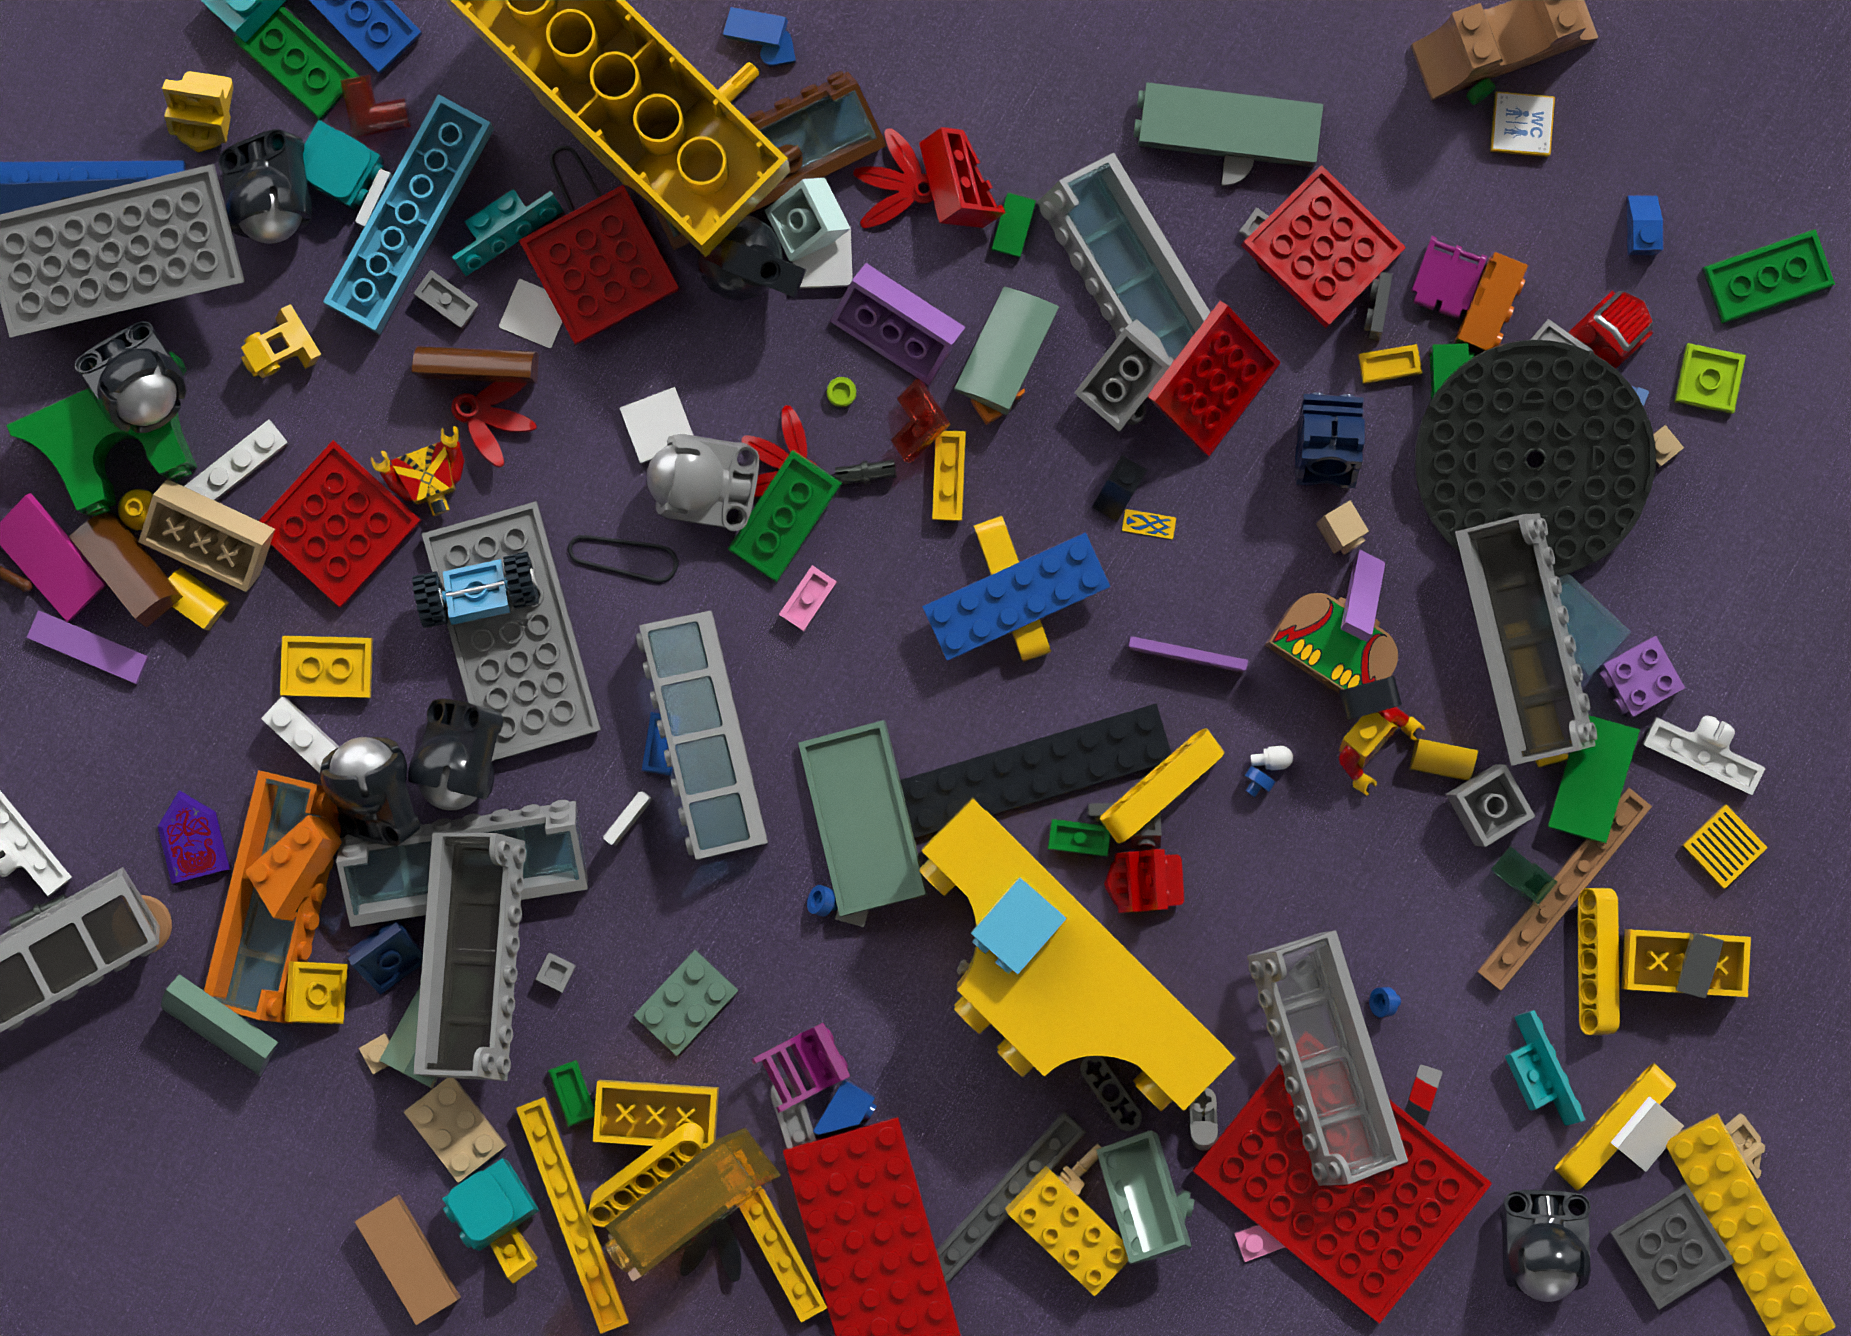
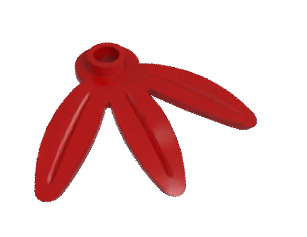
[853,128,933,228]
[451,382,537,468]
[741,405,816,497]

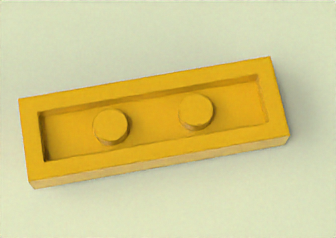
[932,430,966,521]

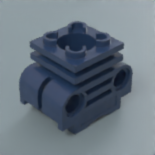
[1294,392,1365,488]

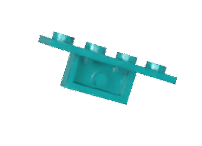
[452,189,564,276]
[1505,1010,1586,1126]

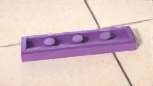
[1341,549,1385,642]
[26,610,149,684]
[1127,636,1248,673]

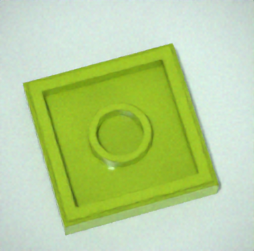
[1674,343,1746,414]

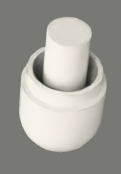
[1251,746,1293,771]

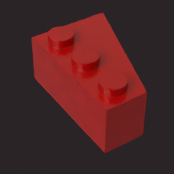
[919,127,1006,228]

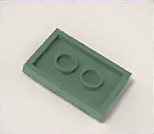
[633,950,739,1056]

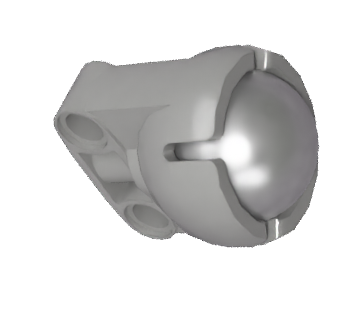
[647,434,759,531]

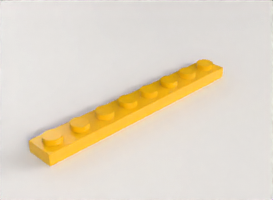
[516,1097,629,1334]

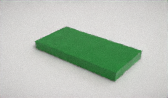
[232,5,360,120]
[1702,229,1836,324]
[728,450,842,582]
[1548,715,1640,844]

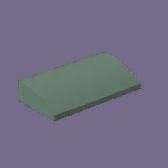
[954,287,1059,415]
[161,974,278,1076]
[1096,1130,1192,1264]

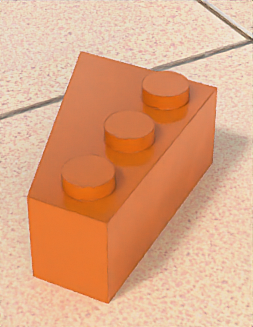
[1454,252,1528,353]
[245,815,342,921]

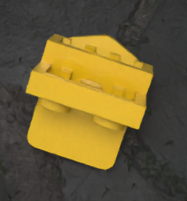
[162,71,233,152]

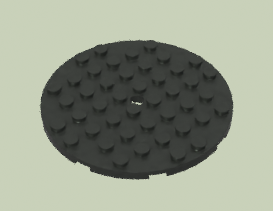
[1415,339,1656,577]

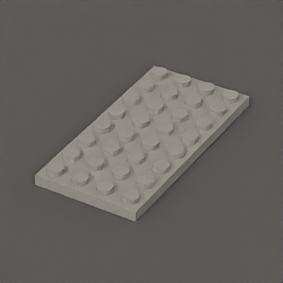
[0,164,245,337]
[422,501,601,762]

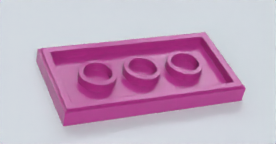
[0,493,107,622]

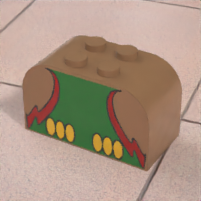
[1264,593,1398,694]

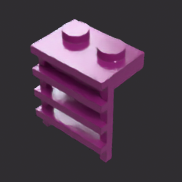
[751,1023,850,1113]

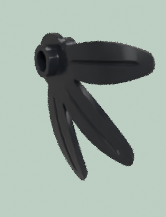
[647,1195,742,1282]

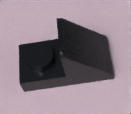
[1092,455,1147,522]

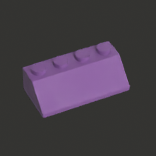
[830,263,965,385]

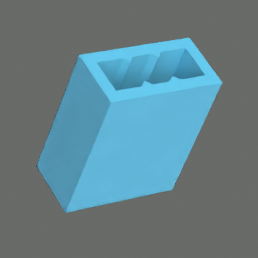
[971,877,1067,974]

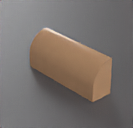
[354,1194,461,1325]

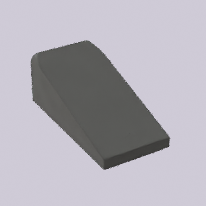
[1676,932,1724,999]

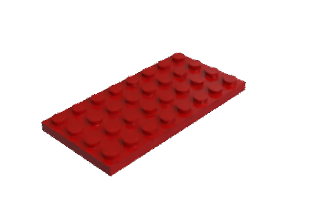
[783,1116,961,1336]

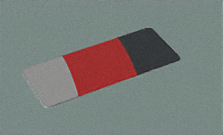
[1405,1065,1442,1126]

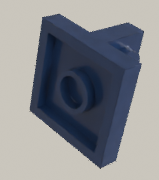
[348,919,423,995]

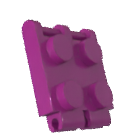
[1411,236,1487,320]

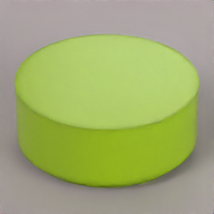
[827,377,856,408]

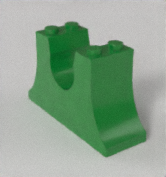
[6,352,198,517]

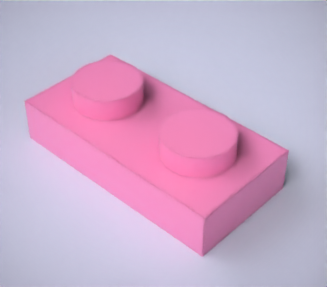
[779,565,837,631]
[1234,1225,1285,1262]

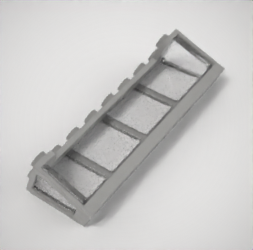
[1247,930,1408,1186]

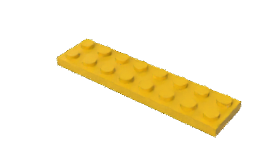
[1666,1113,1835,1336]

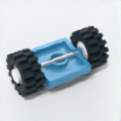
[412,552,539,629]

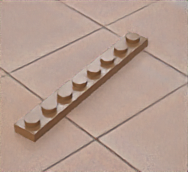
[1476,787,1652,991]

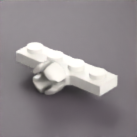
[1642,716,1765,795]
[0,791,72,897]

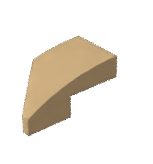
[1725,1113,1765,1179]

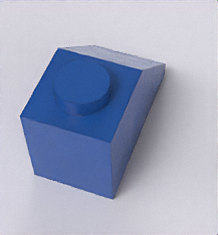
[1627,196,1663,255]
[813,1079,877,1135]

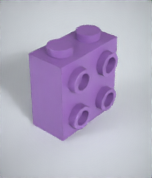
[1599,636,1685,718]

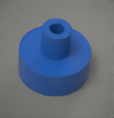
[1244,766,1276,797]
[807,885,838,917]
[1369,987,1401,1017]

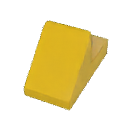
[490,1227,538,1284]

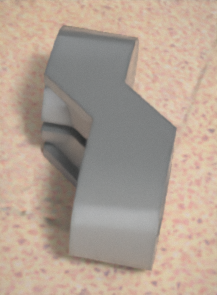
[1190,1088,1218,1151]

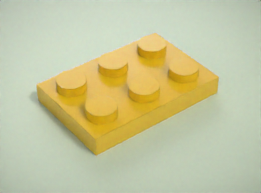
[280,636,373,698]

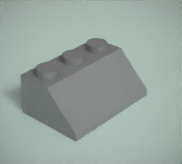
[1074,319,1172,431]

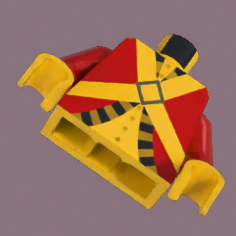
[370,426,465,516]
[1339,707,1425,795]

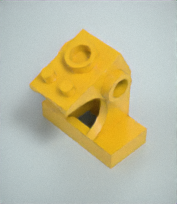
[241,304,321,378]

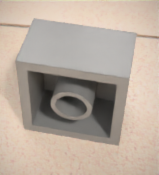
[1446,764,1535,847]

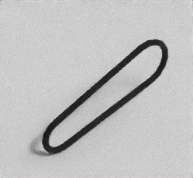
[550,145,602,212]
[568,535,678,583]

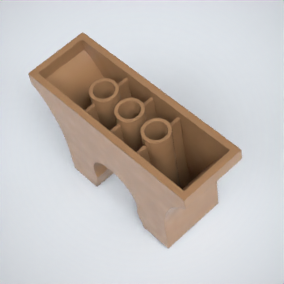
[1411,0,1598,101]

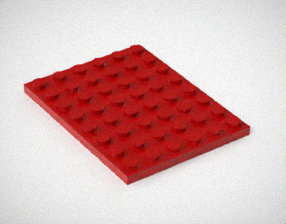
[1192,1031,1493,1324]

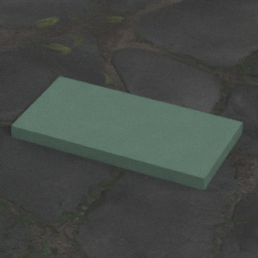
[798,720,928,917]

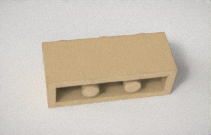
[1316,500,1369,555]

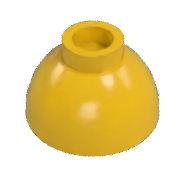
[118,489,153,530]

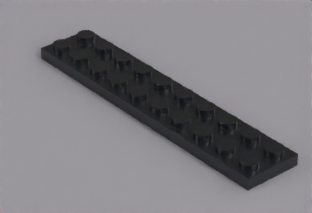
[900,703,1172,838]

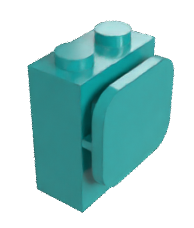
[200,0,286,42]
[303,120,384,211]
[442,1158,540,1251]

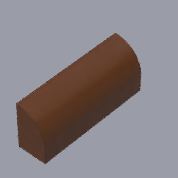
[412,346,539,384]
[69,513,183,628]

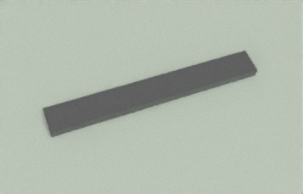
[937,1111,1086,1284]

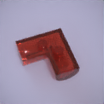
[340,74,411,139]
[891,379,951,463]

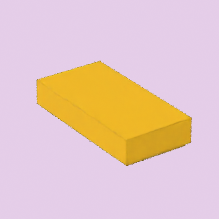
[1358,344,1422,384]

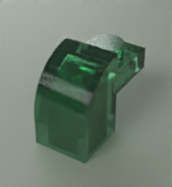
[1491,846,1558,907]

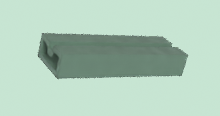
[1133,82,1323,168]

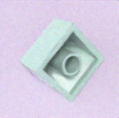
[764,178,851,261]

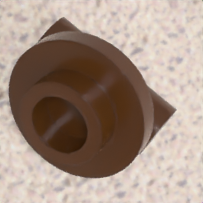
[778,144,803,175]

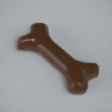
[0,566,34,592]

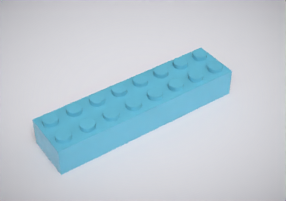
[323,94,494,335]

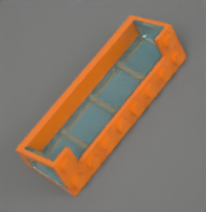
[204,770,341,1024]

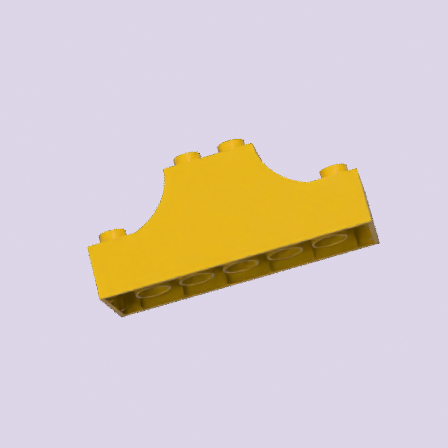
[445,0,790,257]
[919,797,1236,1112]

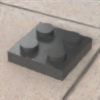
[1364,272,1393,341]

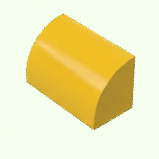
[168,568,230,631]
[1410,739,1478,781]

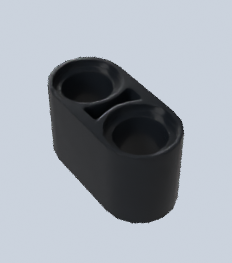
[1339,676,1402,720]

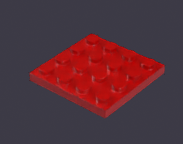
[1241,165,1406,328]
[519,185,680,346]
[1147,301,1281,456]
[259,440,422,608]

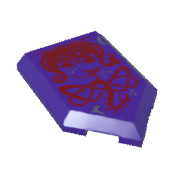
[157,790,230,884]

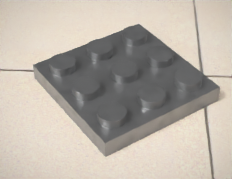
[1609,1184,1735,1309]

